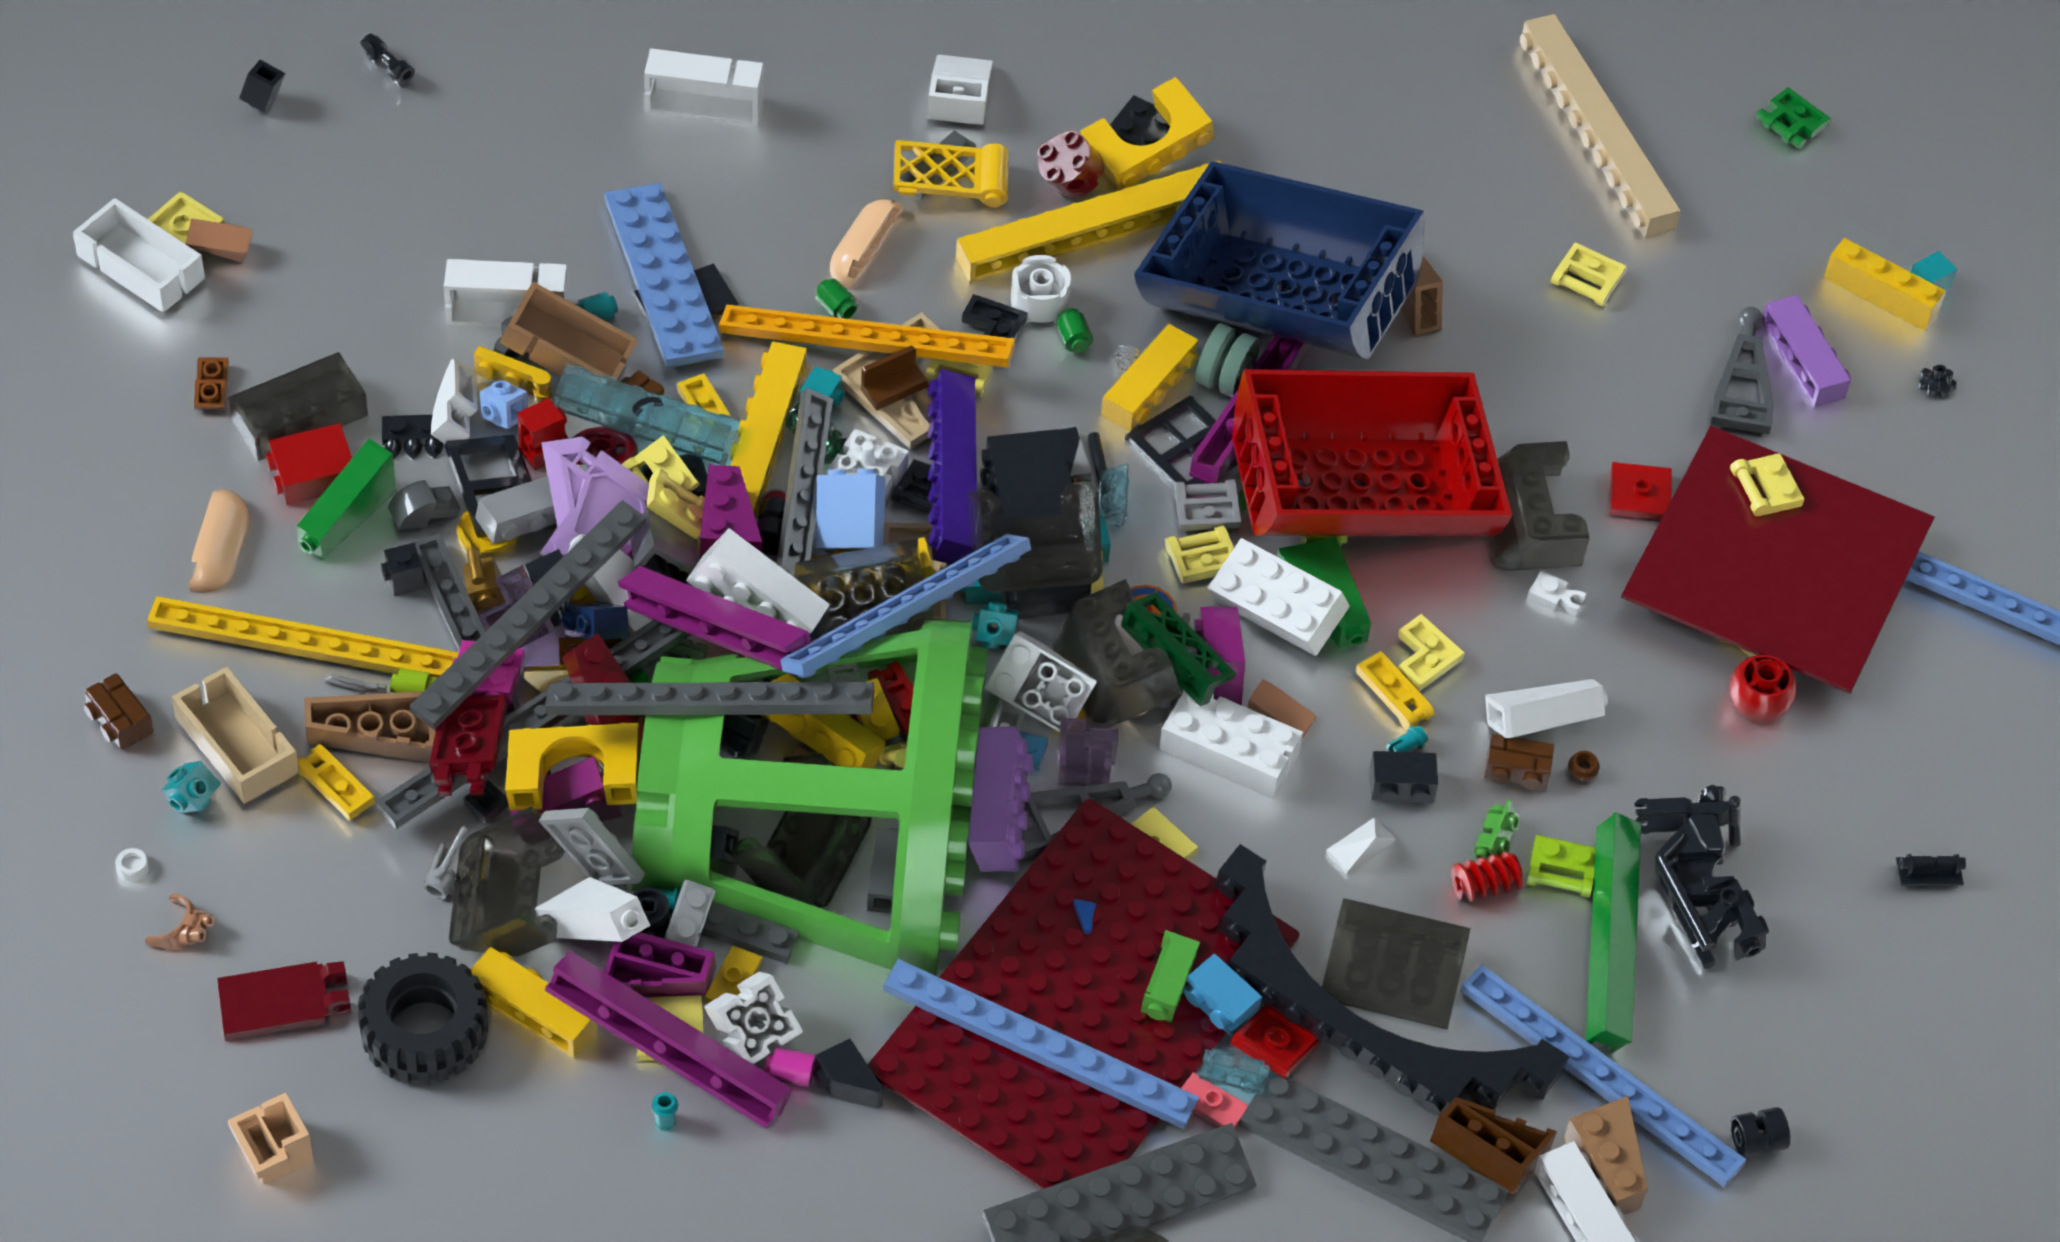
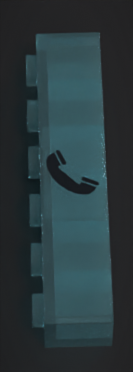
[553,364,740,465]

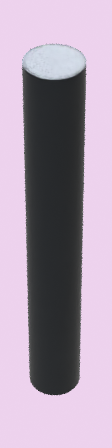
[1088,432,1115,510]

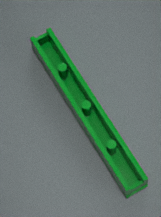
[1586,812,1641,1054]

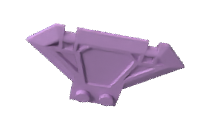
[539,437,649,585]

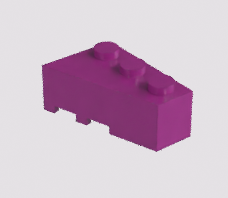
[700,464,762,559]

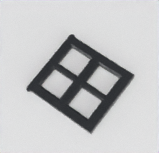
[1124,396,1238,485]

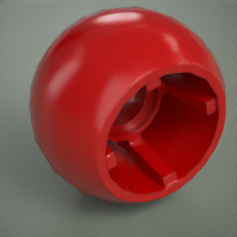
[1728,655,1797,722]

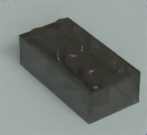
[228,352,368,461]

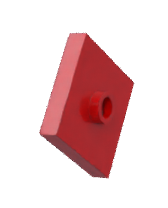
[1610,462,1672,521]
[1230,1005,1320,1079]

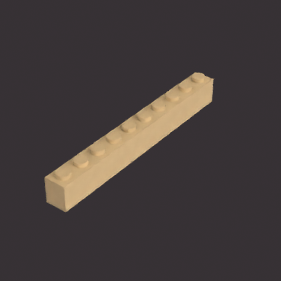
[1520,14,1680,238]

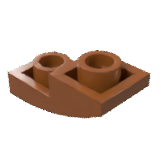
[194,357,229,409]

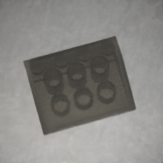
[794,538,934,642]
[1322,898,1471,1030]

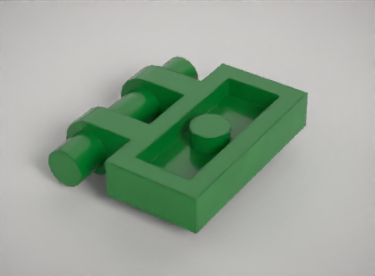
[1756,87,1831,149]

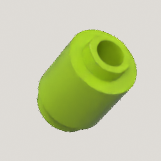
[390,668,438,693]

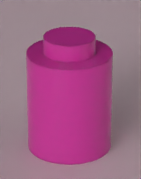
[764,1047,815,1088]

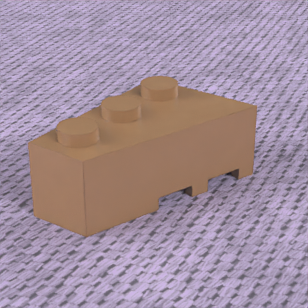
[1564,1096,1648,1216]

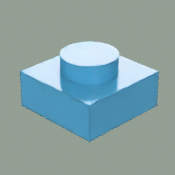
[1019,731,1048,770]

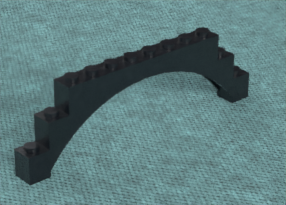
[1214,844,1570,1115]

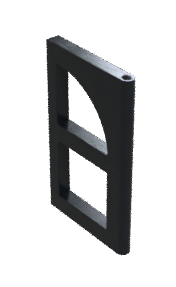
[445,434,549,538]

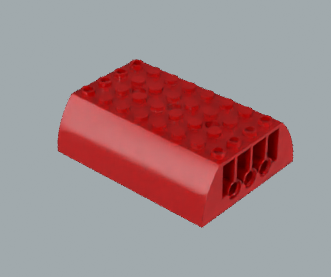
[1232,369,1512,537]

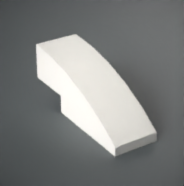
[431,358,478,444]

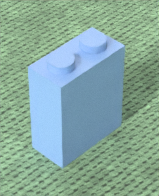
[816,469,886,552]

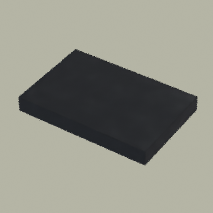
[633,263,739,324]

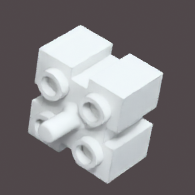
[827,428,909,508]
[704,972,803,1064]

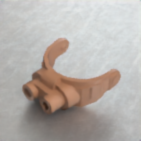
[145,893,215,950]

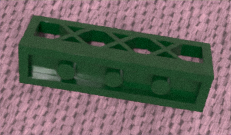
[1120,592,1236,707]

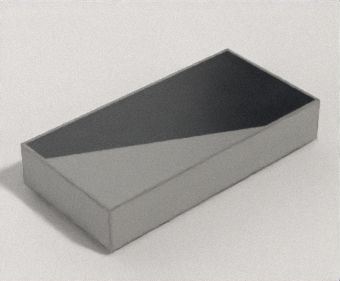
[1059,426,1092,481]

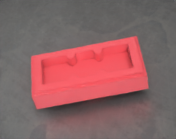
[1181,1072,1248,1129]

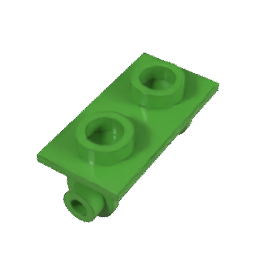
[1474,799,1519,859]

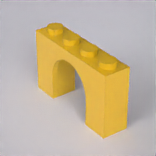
[1079,77,1215,191]
[505,723,642,811]

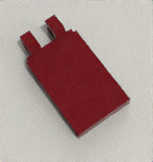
[429,695,508,797]
[217,961,352,1041]

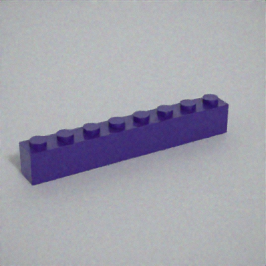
[927,369,978,564]

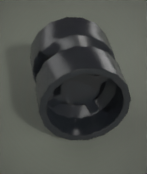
[756,498,785,556]
[632,888,669,938]
[1730,1107,1791,1158]

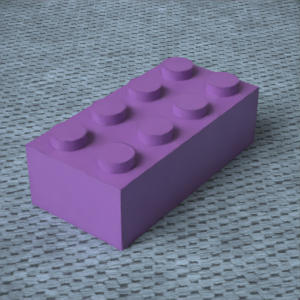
[968,727,1033,872]

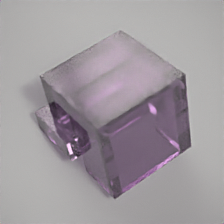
[1058,718,1118,786]

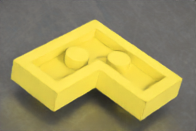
[1398,614,1465,692]

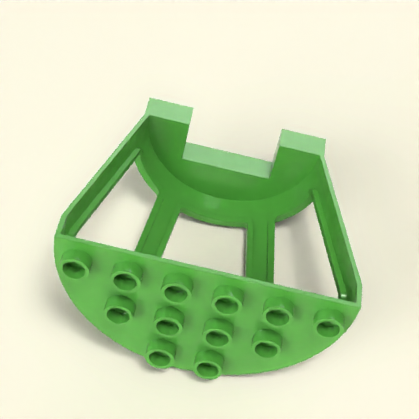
[632,618,988,976]

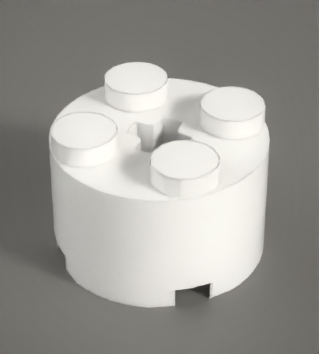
[1010,255,1071,323]

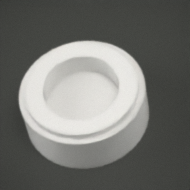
[115,848,150,882]

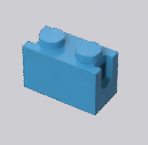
[1183,953,1262,1036]

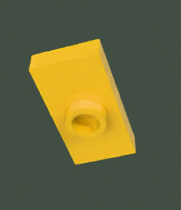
[705,945,763,1004]

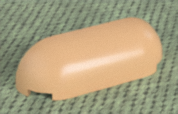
[830,199,902,289]
[189,489,250,592]

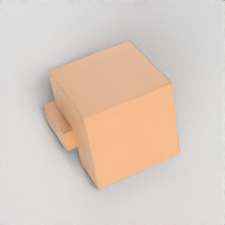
[228,1093,314,1184]

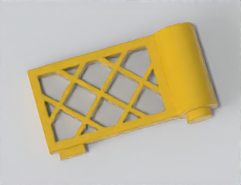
[893,140,1009,208]

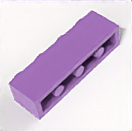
[1762,295,1851,407]

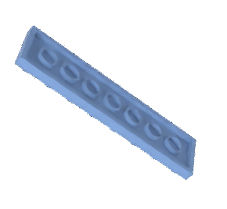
[604,183,724,368]

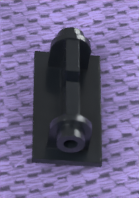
[1896,854,1966,886]

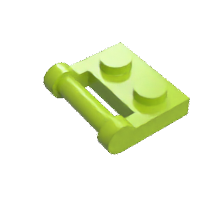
[1526,835,1595,898]

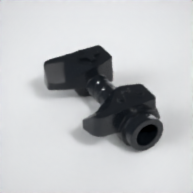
[359,33,415,86]

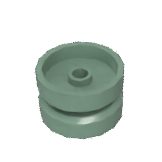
[1195,323,1261,398]

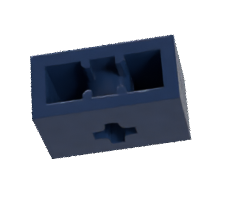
[562,601,628,640]

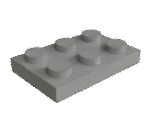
[539,808,645,885]

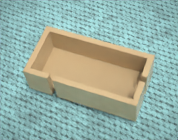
[172,666,299,804]

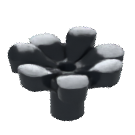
[1918,365,1957,398]

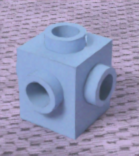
[480,380,528,429]

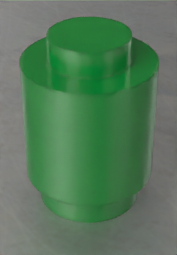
[815,278,859,319]
[1057,308,1093,353]

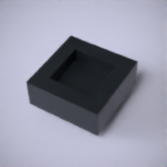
[463,779,509,824]

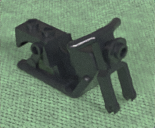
[1634,785,1769,969]

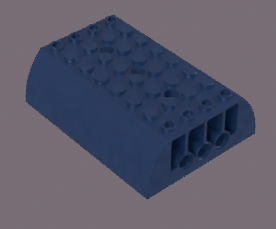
[1134,161,1425,360]

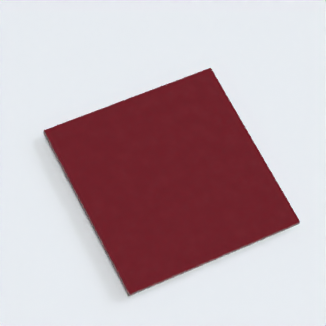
[1621,425,1935,694]

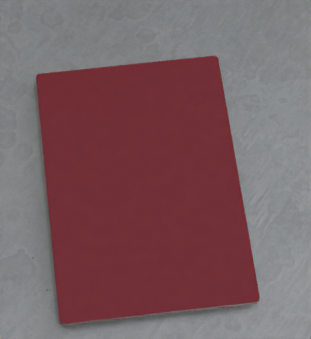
[867,799,1300,1190]

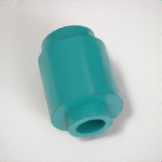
[575,292,618,322]

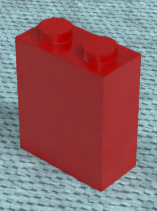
[265,423,352,505]

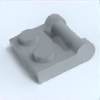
[1174,479,1241,531]

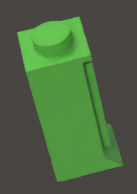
[1140,930,1200,1023]

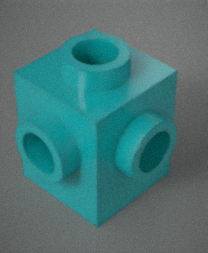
[972,602,1020,648]
[161,761,221,813]

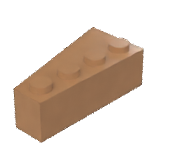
[304,691,436,763]

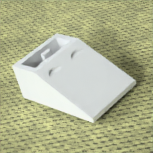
[927,54,993,125]
[984,631,1097,736]

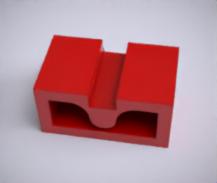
[517,398,568,471]

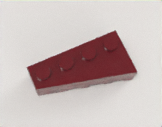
[562,633,646,740]

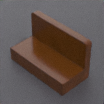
[861,345,928,411]

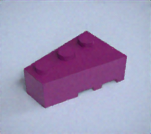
[1194,607,1245,705]
[505,756,624,840]
[604,932,716,997]

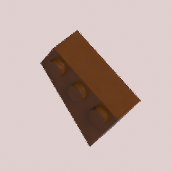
[1430,1097,1557,1196]

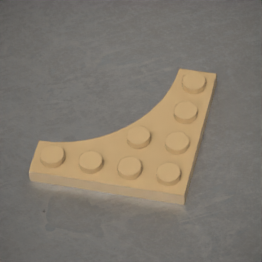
[832,312,941,449]

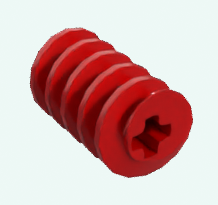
[1451,852,1523,902]

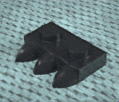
[382,414,444,460]

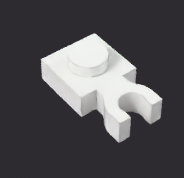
[1527,571,1587,617]

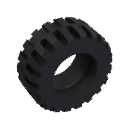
[358,952,488,1084]

